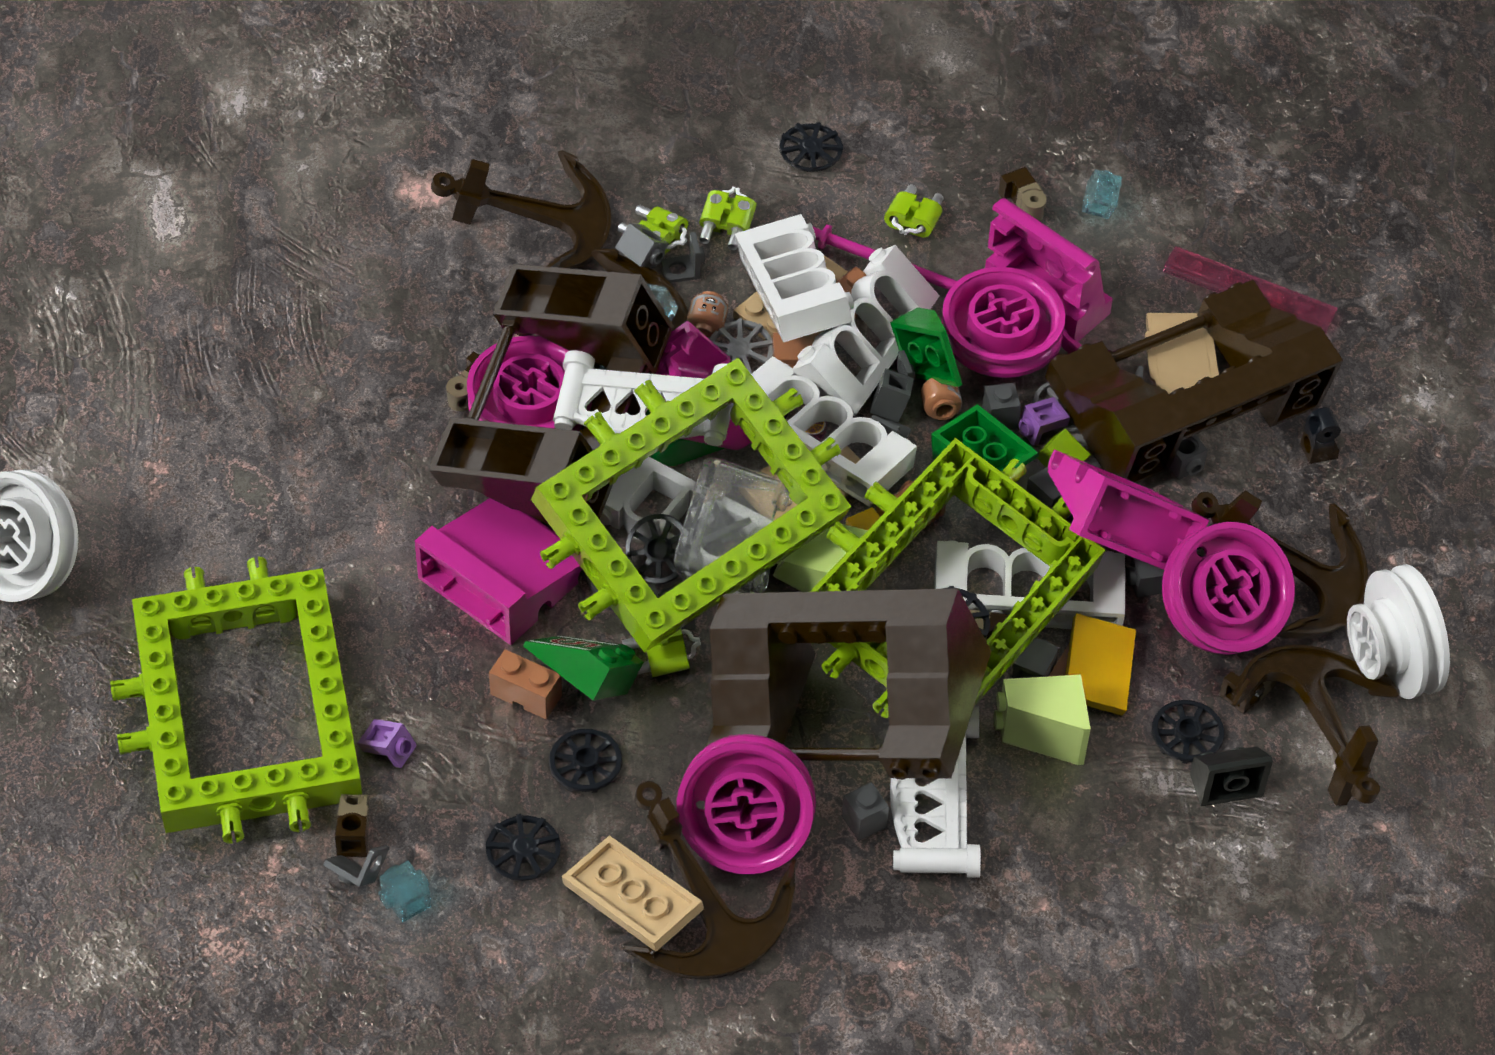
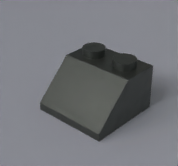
[1190,746,1273,806]

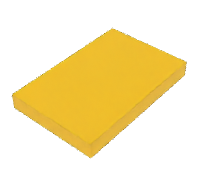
[1065,613,1136,716]

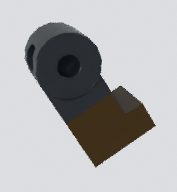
[1300,407,1341,464]

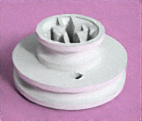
[0,470,78,602]
[1347,564,1450,699]

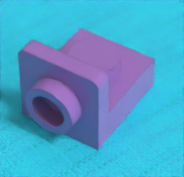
[1018,397,1070,446]
[357,719,416,768]

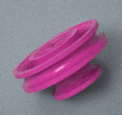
[941,267,1065,378]
[467,335,592,431]
[1162,522,1295,655]
[676,734,816,874]

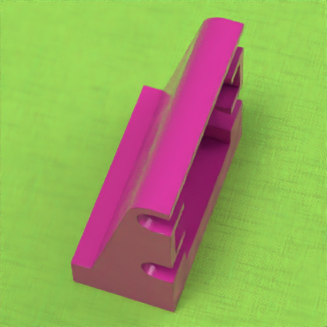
[985,198,1113,342]
[1048,449,1209,570]
[415,498,582,645]

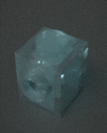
[1081,169,1122,219]
[378,860,431,923]

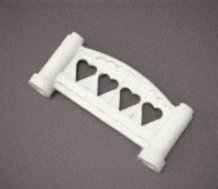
[553,350,733,446]
[890,706,981,878]

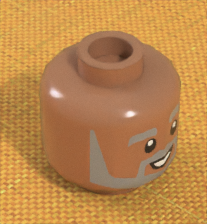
[687,291,728,337]
[921,378,962,420]

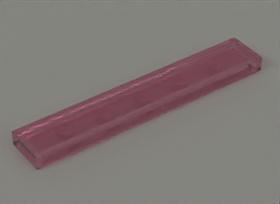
[1163,246,1338,334]

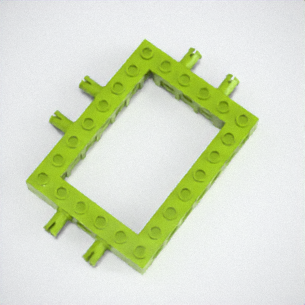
[531,358,852,653]
[810,438,1106,718]
[110,556,362,844]

